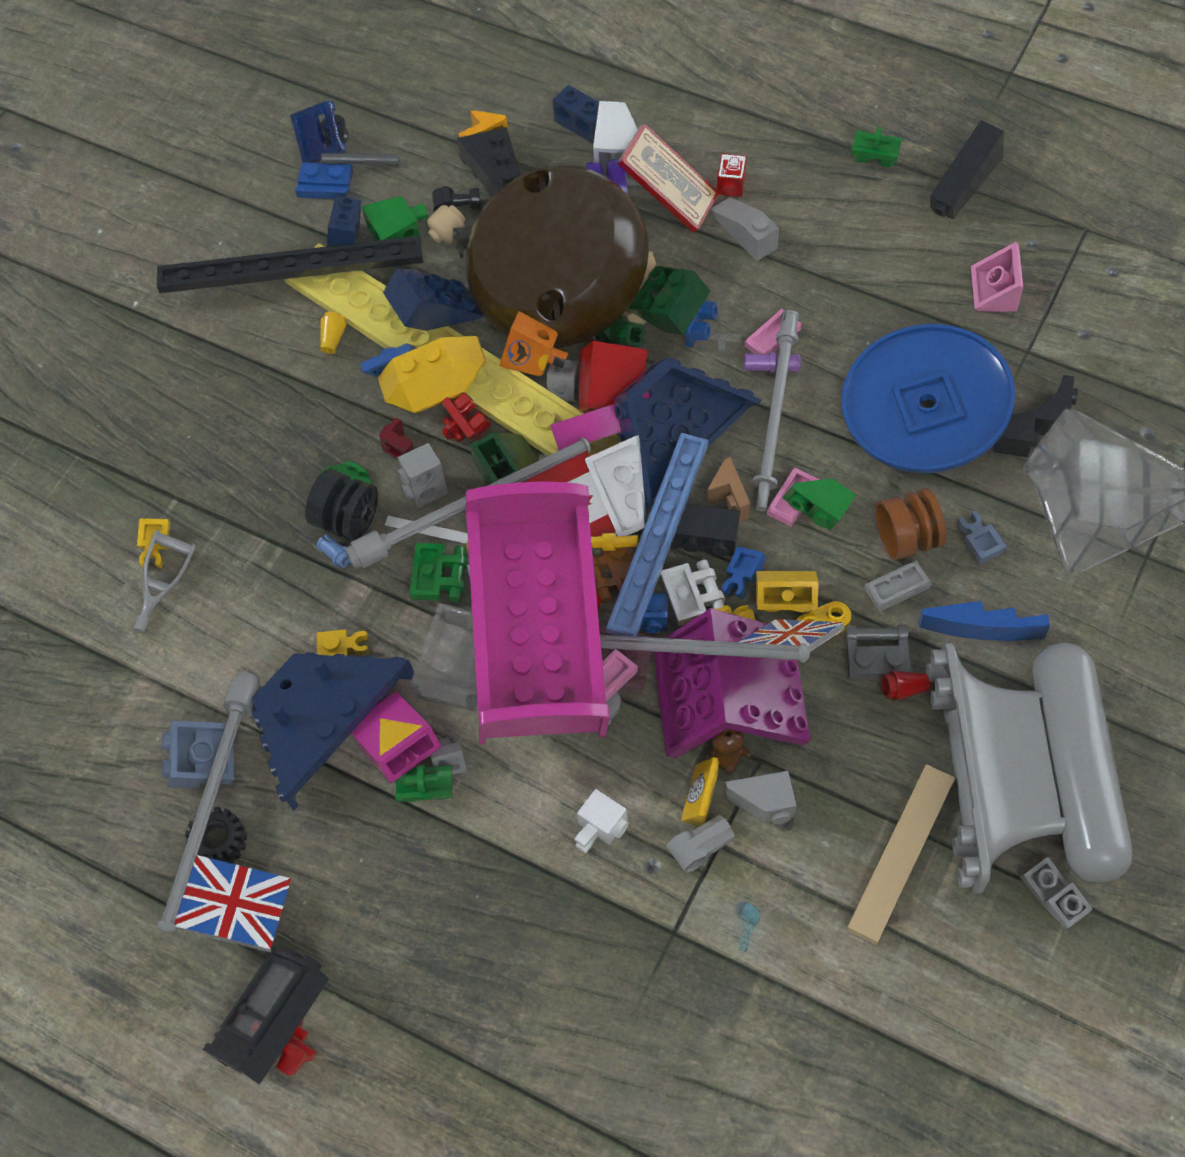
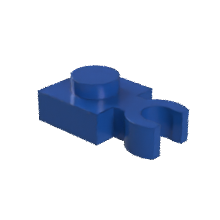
[722,546,767,600]

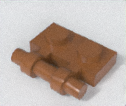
[592,547,634,603]

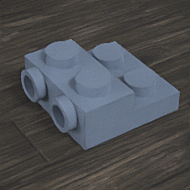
[161,720,234,788]

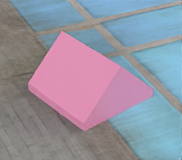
[971,242,1023,312]

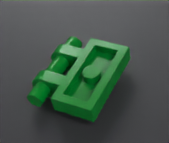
[409,543,467,602]

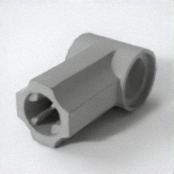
[667,814,735,873]

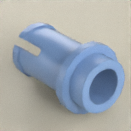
[317,534,351,568]

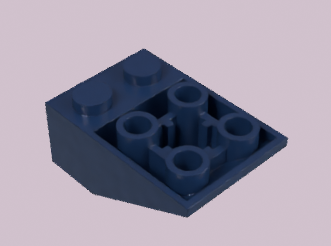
[383,267,483,331]

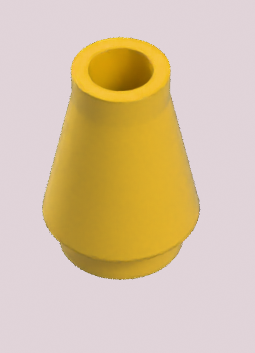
[320,312,347,354]

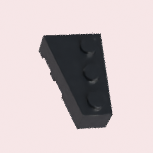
[457,127,521,197]

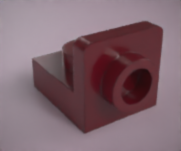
[379,417,414,460]

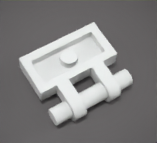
[660,560,725,626]

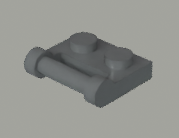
[846,624,911,679]

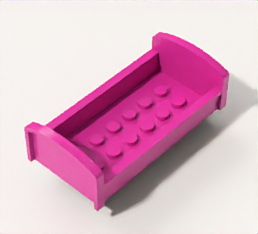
[466,482,610,745]

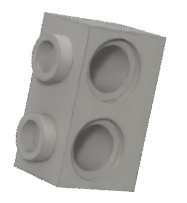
[397,443,448,508]

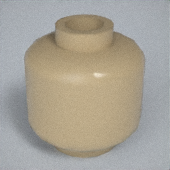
[427,205,466,244]

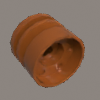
[875,488,946,560]

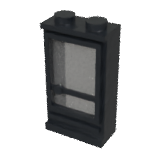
[202,946,329,1085]

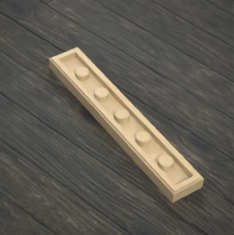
[847,764,955,945]

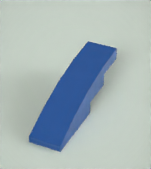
[918,601,1050,641]

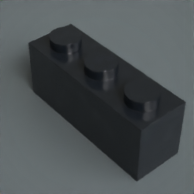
[652,500,740,556]

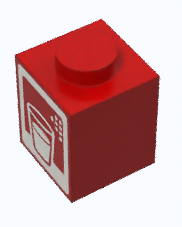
[717,153,747,197]

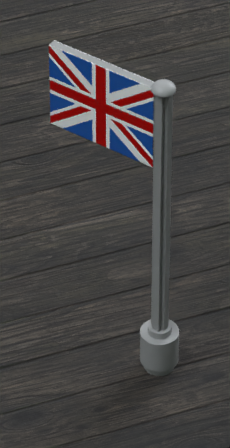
[600,619,844,663]
[157,672,291,952]

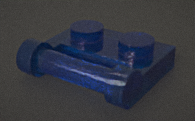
[290,101,346,163]

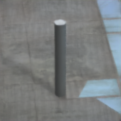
[321,153,398,165]

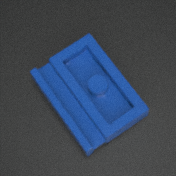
[295,162,353,199]

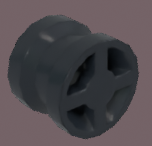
[320,114,349,147]

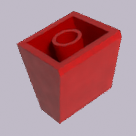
[579,341,647,413]

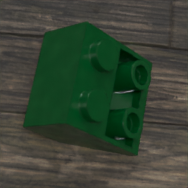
[628,266,710,335]
[469,432,539,485]

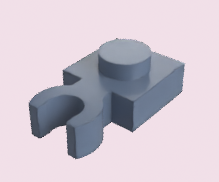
[958,511,1007,564]

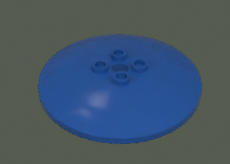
[842,324,1015,473]

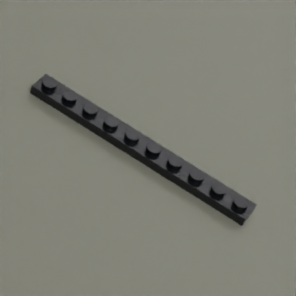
[157,236,424,293]

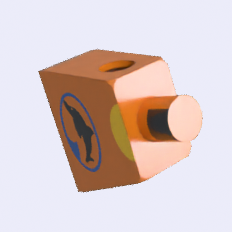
[499,312,569,376]

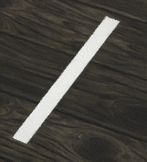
[385,516,468,544]

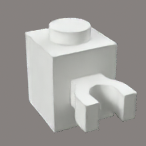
[574,789,629,854]

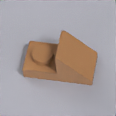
[707,457,750,521]

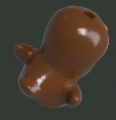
[705,729,751,773]

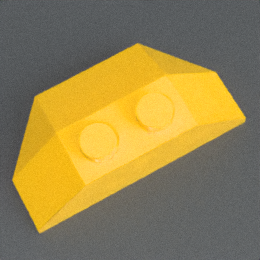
[378,336,486,414]

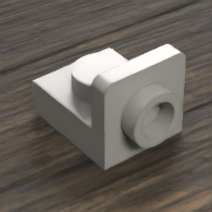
[547,360,579,401]

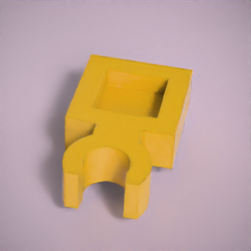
[137,518,171,569]
[317,629,369,656]

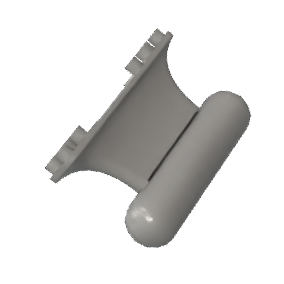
[926,642,1133,894]

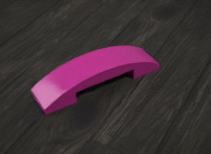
[550,393,650,451]

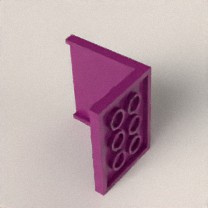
[654,608,811,758]

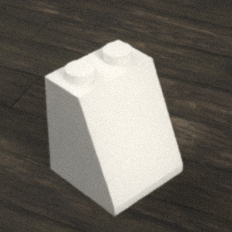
[593,101,641,186]

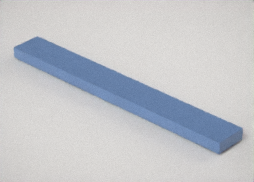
[606,433,708,637]

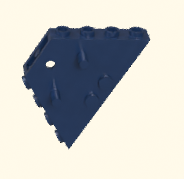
[614,357,762,509]
[252,652,416,811]

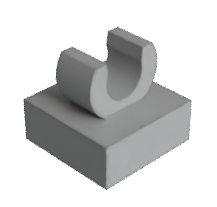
[431,737,467,775]

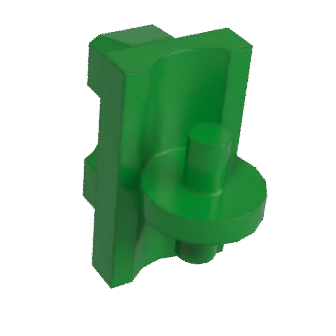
[851,126,902,167]
[395,765,453,802]

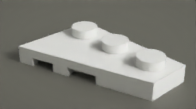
[585,435,647,536]

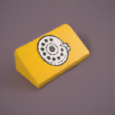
[681,757,719,827]

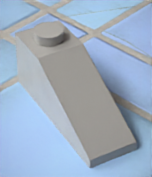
[709,197,779,261]

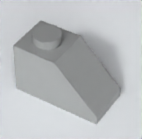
[725,771,797,824]

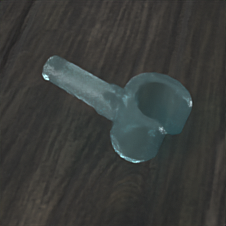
[739,903,761,952]

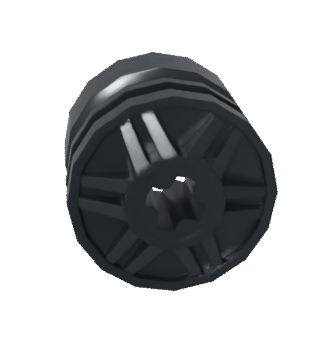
[305,469,378,541]

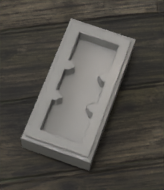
[864,560,932,612]

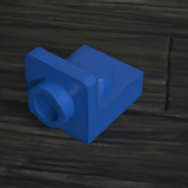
[639,594,668,633]

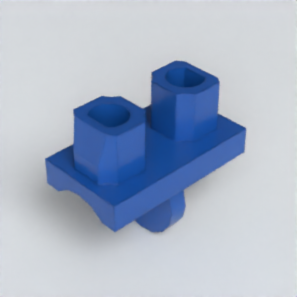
[684,300,718,347]

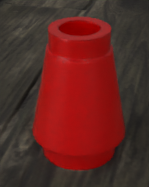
[881,670,930,701]

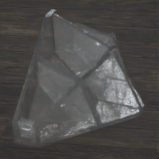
[1023,409,1185,574]

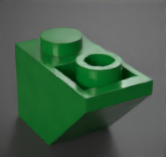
[782,478,856,531]

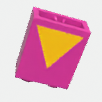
[351,691,442,783]

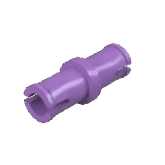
[744,352,801,374]

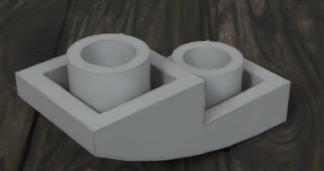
[1019,857,1093,929]

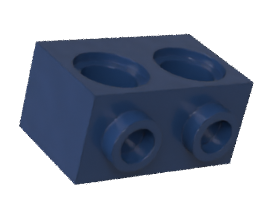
[552,85,599,143]
[327,196,362,246]

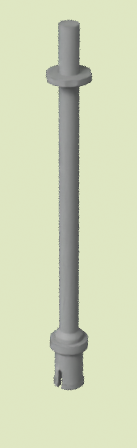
[752,310,799,512]

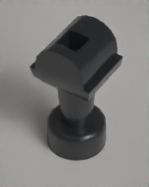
[432,186,481,213]

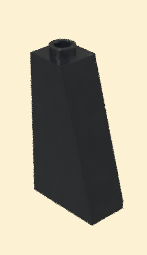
[930,120,1004,219]

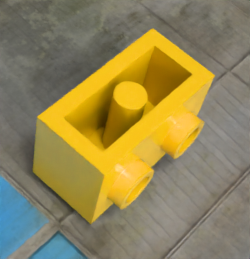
[756,571,819,612]

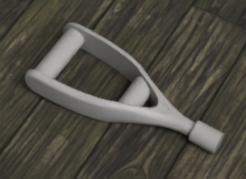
[133,530,196,633]

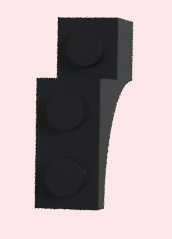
[993,375,1078,457]

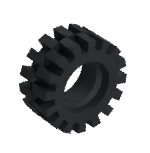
[185,807,247,864]

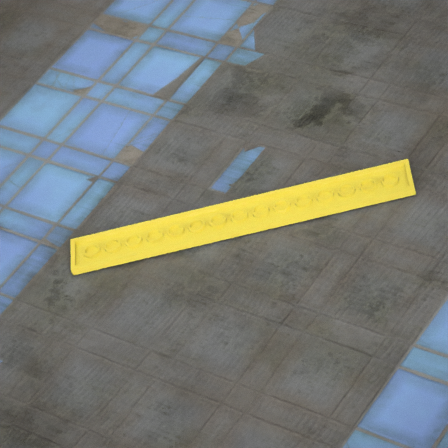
[284,243,620,456]

